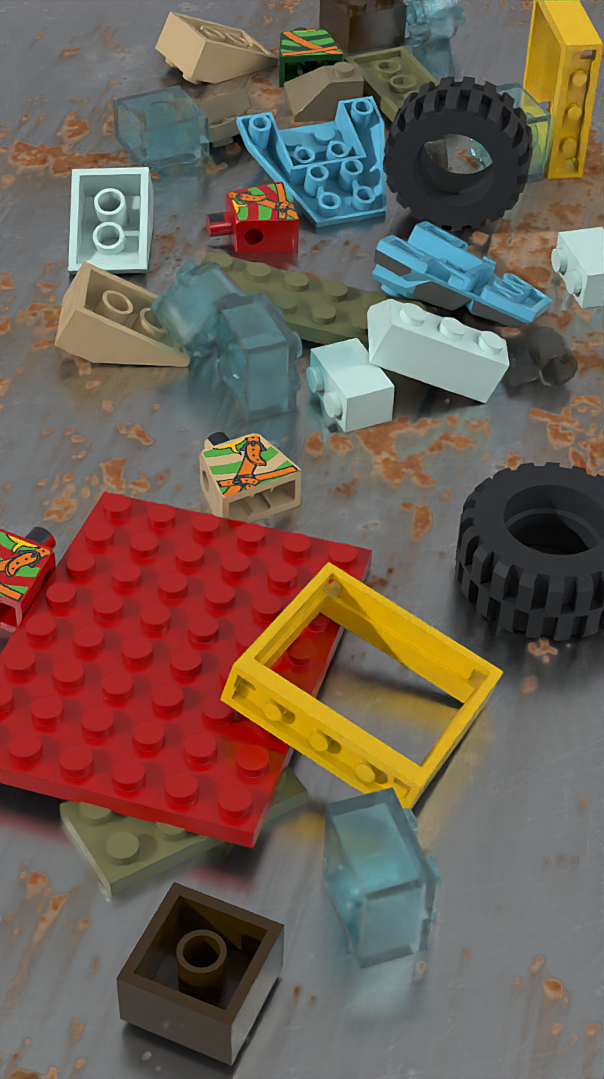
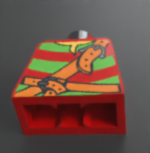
[206,181,299,254]
[0,527,56,633]

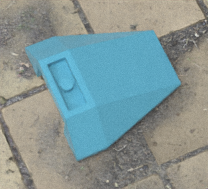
[236,96,387,228]

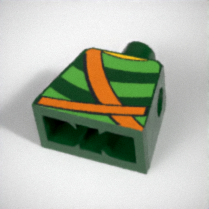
[279,27,343,87]

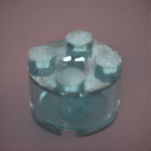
[402,0,466,47]
[151,261,252,358]

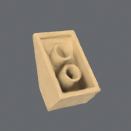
[155,11,279,85]
[54,261,194,367]

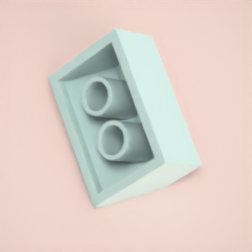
[367,299,509,403]

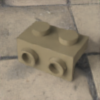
[186,89,271,147]

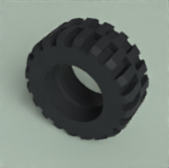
[383,76,533,230]
[455,462,604,641]

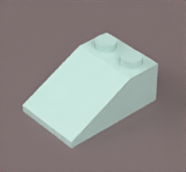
[68,167,154,275]

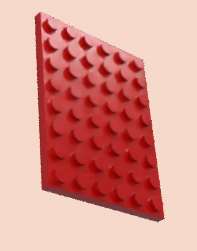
[0,492,372,848]

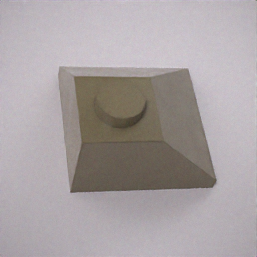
[284,62,364,122]

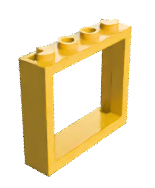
[520,0,603,179]
[220,562,503,820]

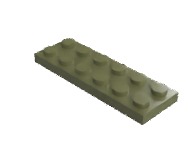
[181,251,437,352]

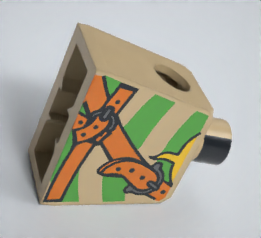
[199,432,302,523]

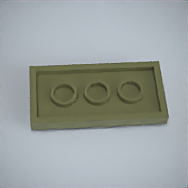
[344,46,440,122]
[59,766,307,897]

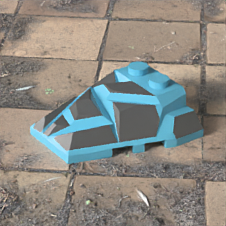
[372,221,553,327]

